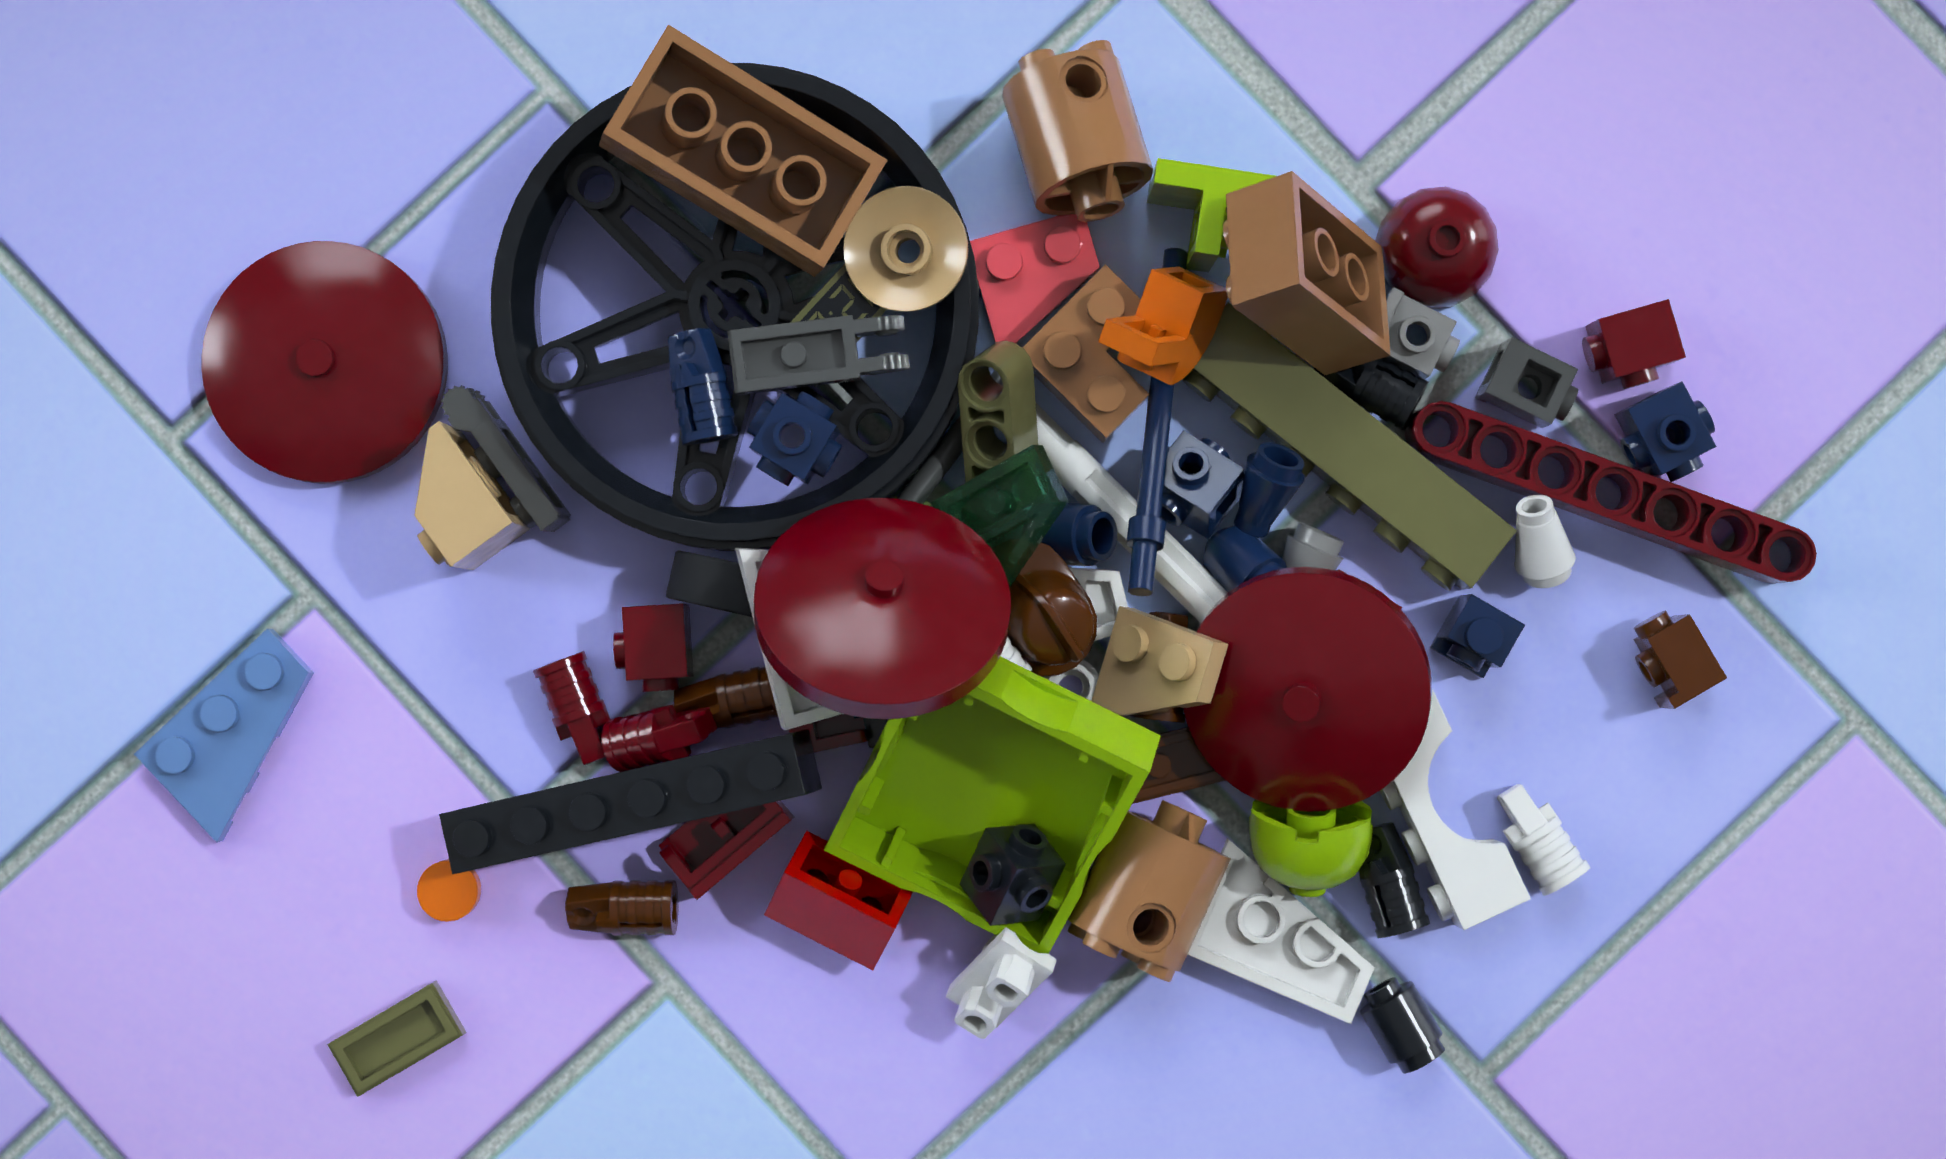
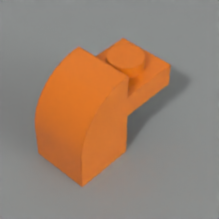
[1098,267,1228,385]

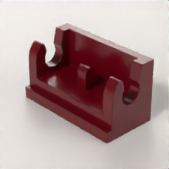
[658,801,795,900]

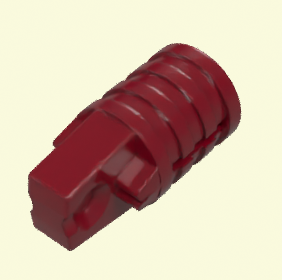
[533,651,610,765]
[601,704,717,772]

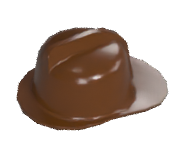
[992,539,1097,676]

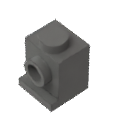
[1475,337,1579,428]

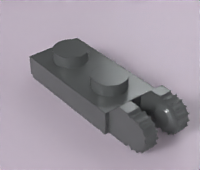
[727,315,910,395]
[440,385,572,532]

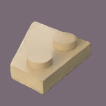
[1092,606,1228,717]

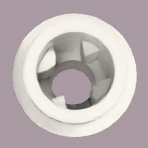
[1514,495,1576,588]

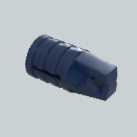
[668,328,738,446]

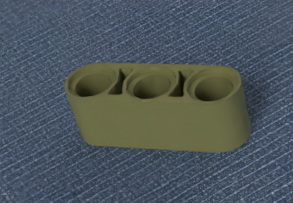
[958,341,1041,529]

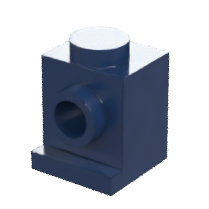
[1429,594,1525,678]

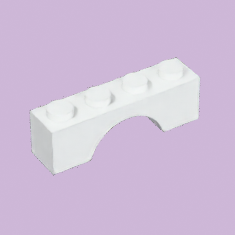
[1380,689,1531,930]

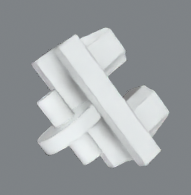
[946,927,1057,1039]

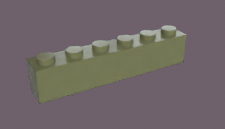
[1182,302,1518,591]

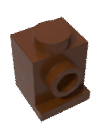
[1633,610,1727,709]

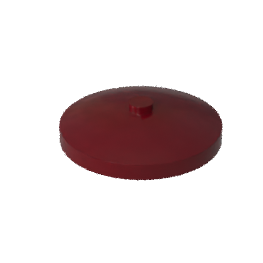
[201,241,448,484]
[754,498,1011,719]
[1183,567,1432,812]

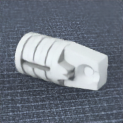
[1497,784,1591,896]

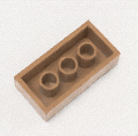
[599,24,888,277]

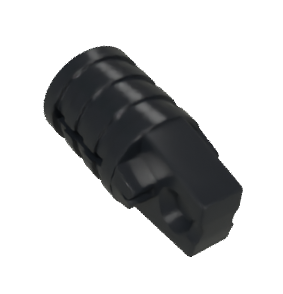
[1314,358,1429,430]
[1359,822,1430,938]

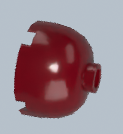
[1375,186,1499,309]

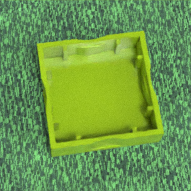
[824,656,1161,954]

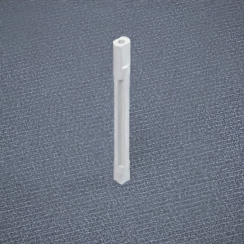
[1036,403,1228,623]

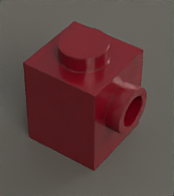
[1582,299,1686,389]
[613,603,694,692]

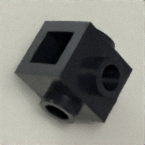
[959,824,1066,926]

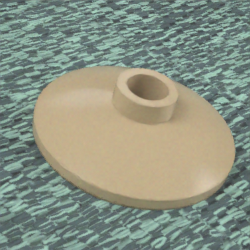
[843,186,968,312]

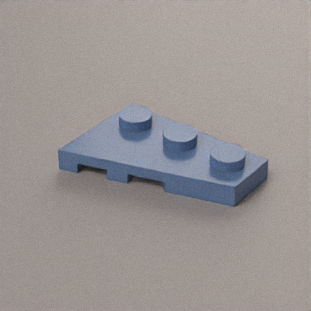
[134,629,314,842]

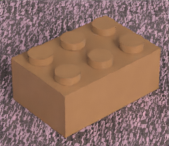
[1223,171,1391,375]

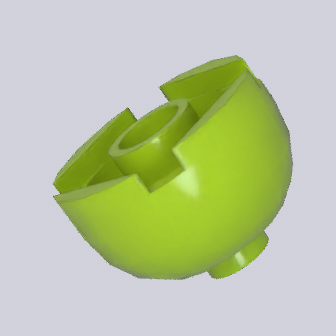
[1249,799,1373,897]

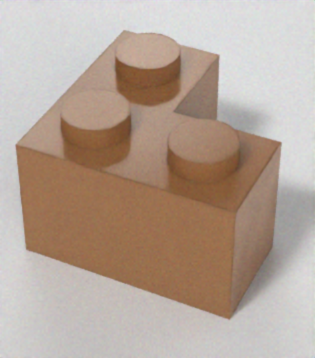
[1022,264,1149,443]

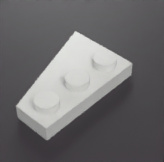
[1187,838,1375,1024]

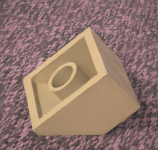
[414,421,530,571]

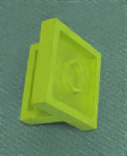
[1147,158,1276,273]

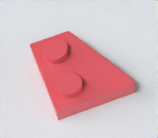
[970,214,1100,343]

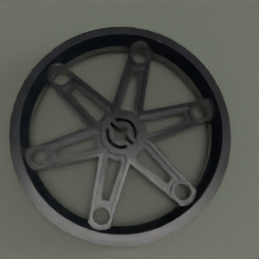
[491,63,979,551]

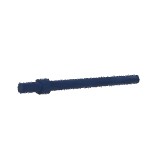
[1126,248,1188,596]

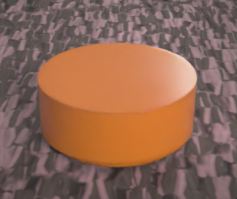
[417,859,481,922]

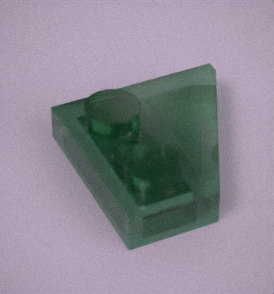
[931,445,1069,588]

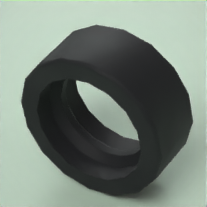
[666,550,752,617]

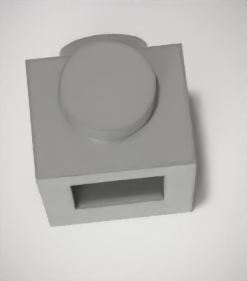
[1382,287,1460,379]

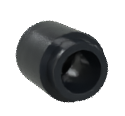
[1360,977,1445,1074]

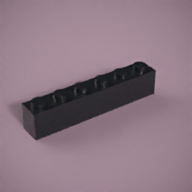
[439,729,822,874]

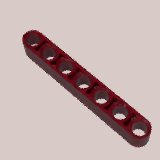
[1405,401,1817,584]

